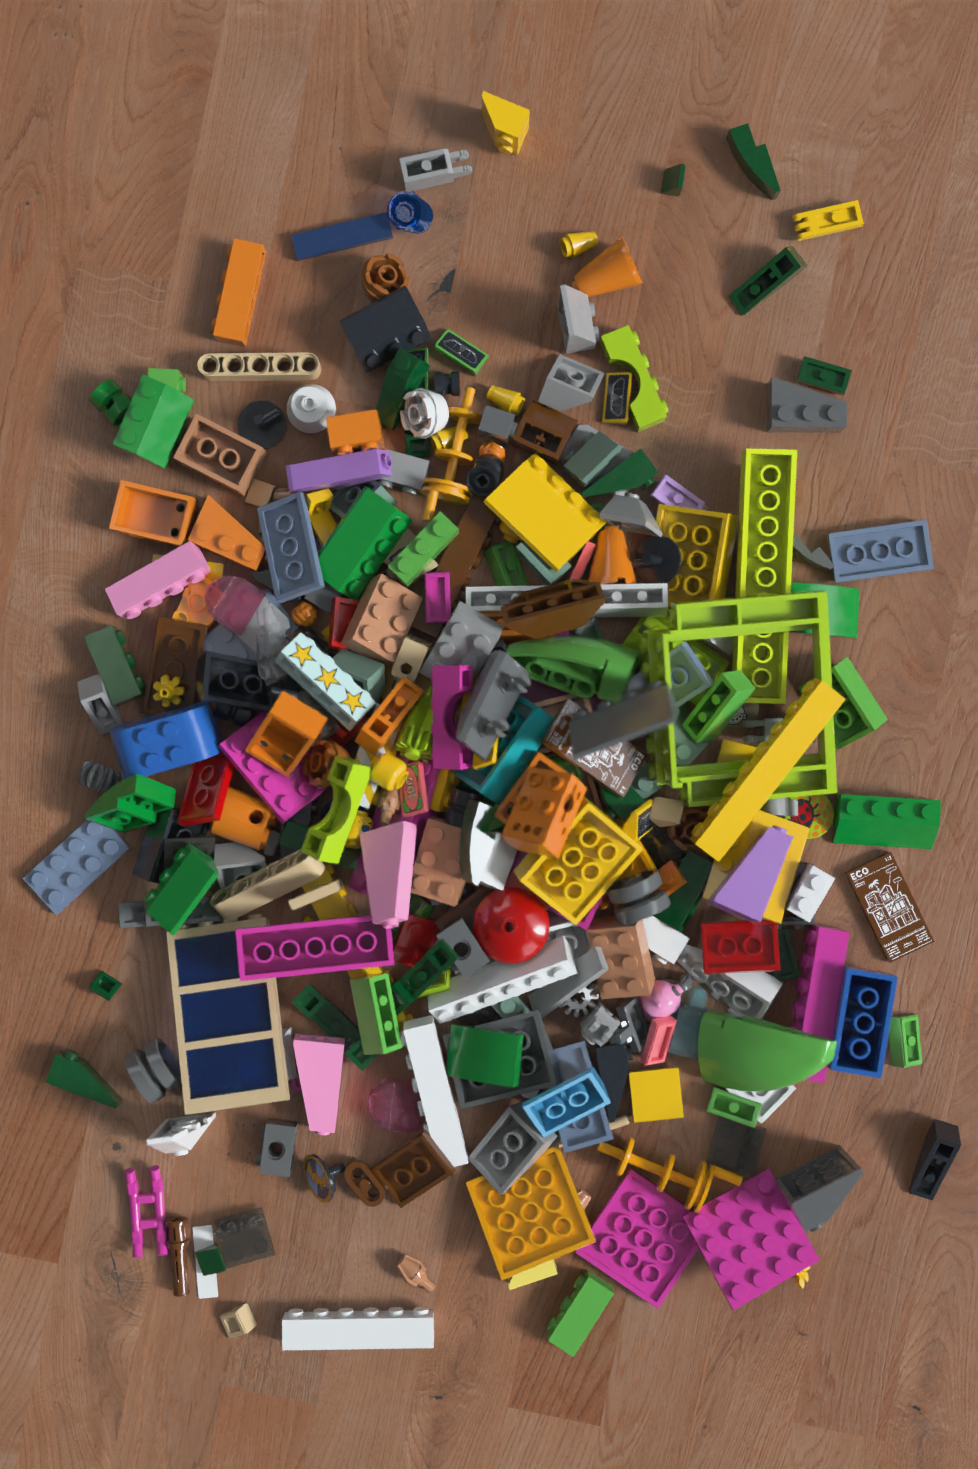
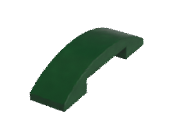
[391,938,460,1016]
[291,983,379,1071]

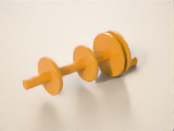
[421,387,482,522]
[597,1137,743,1213]

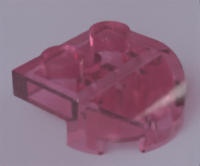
[205,575,266,636]
[367,1078,421,1132]

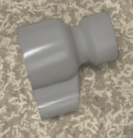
[760,798,798,817]

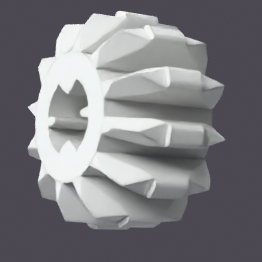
[559,984,599,1017]

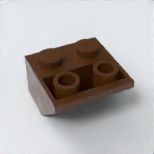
[512,400,578,466]

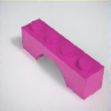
[431,665,473,770]

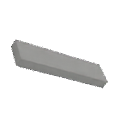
[528,946,609,1019]

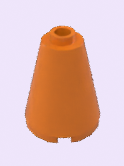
[571,237,643,297]
[588,526,637,584]

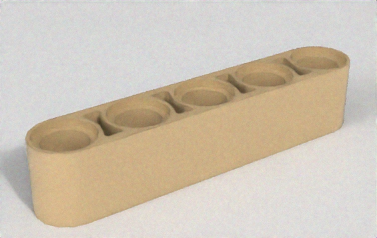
[197,352,322,381]
[210,849,325,921]

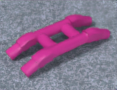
[124,1165,168,1258]

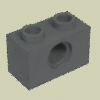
[478,405,518,448]
[435,917,490,978]
[256,1118,298,1177]

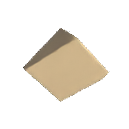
[244,479,277,508]
[649,797,685,827]
[219,1303,257,1339]

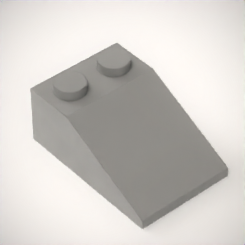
[557,285,600,354]
[468,1100,557,1195]

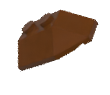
[500,579,606,639]

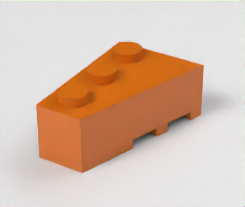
[188,495,267,572]

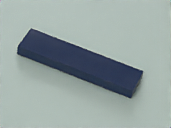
[291,212,393,261]

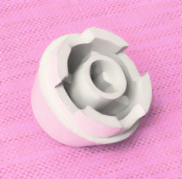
[287,384,336,433]
[400,388,449,439]

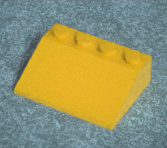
[484,453,606,572]
[646,504,739,607]
[514,796,644,925]
[703,810,810,924]

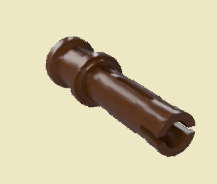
[165,1216,190,1297]

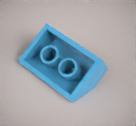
[522,1067,611,1137]

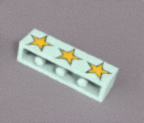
[275,633,376,731]

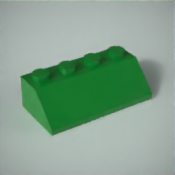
[318,486,413,600]
[832,794,941,849]

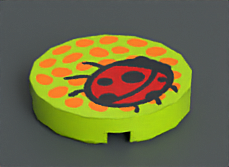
[783,794,834,839]

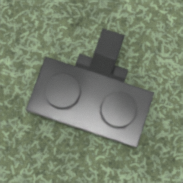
[609,996,649,1052]

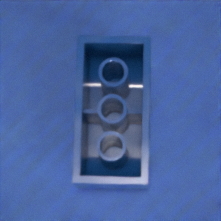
[109,701,223,779]
[828,965,898,1078]

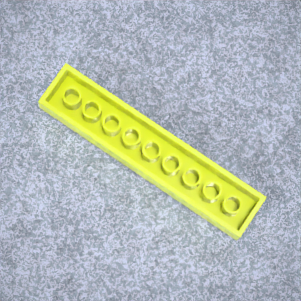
[732,448,797,704]

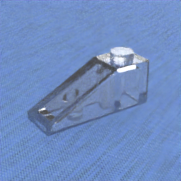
[257,601,291,686]

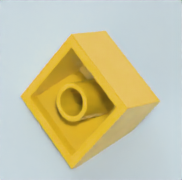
[481,91,530,155]

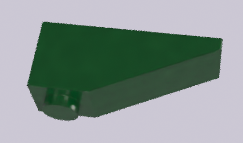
[729,246,808,316]
[375,347,431,430]
[580,448,659,498]
[593,779,645,825]
[278,820,362,871]
[45,1049,123,1109]

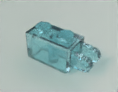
[668,985,710,1060]

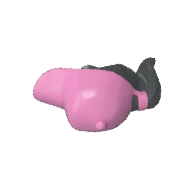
[637,973,692,1022]

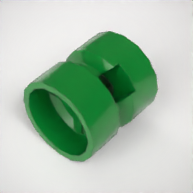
[89,379,132,427]

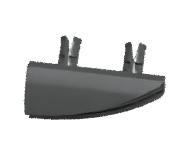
[456,650,531,761]

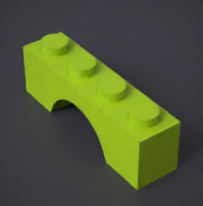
[600,325,669,433]
[301,755,372,864]

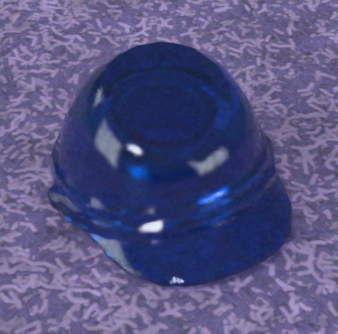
[386,190,433,234]

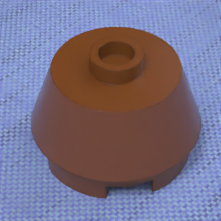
[361,253,409,302]
[303,739,351,789]
[667,805,709,851]

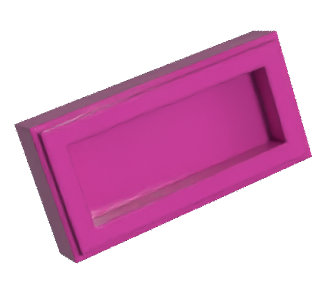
[424,572,451,624]

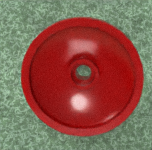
[473,887,550,964]

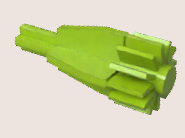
[395,682,433,762]

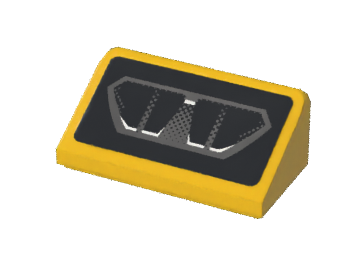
[602,372,632,425]
[621,799,653,842]

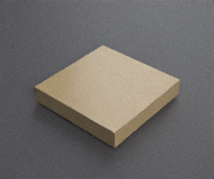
[288,878,343,910]

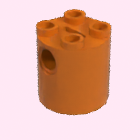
[211,787,279,851]

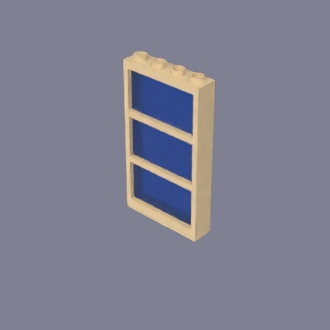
[166,914,290,1115]

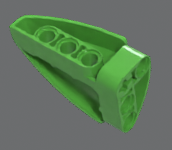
[505,635,642,703]
[698,1011,837,1092]

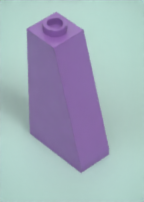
[286,449,393,494]
[708,825,793,923]

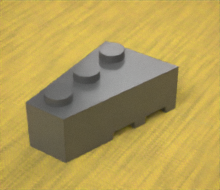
[767,377,847,433]

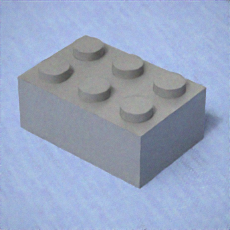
[420,602,504,682]

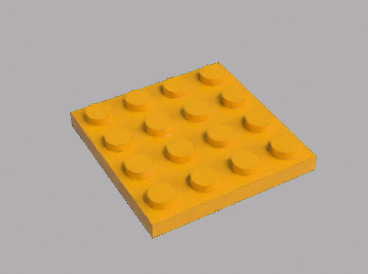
[466,1145,596,1280]

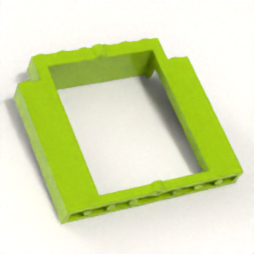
[639,590,837,807]

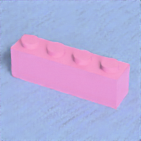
[105,541,211,619]

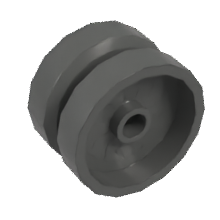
[606,869,671,924]
[125,1037,182,1104]

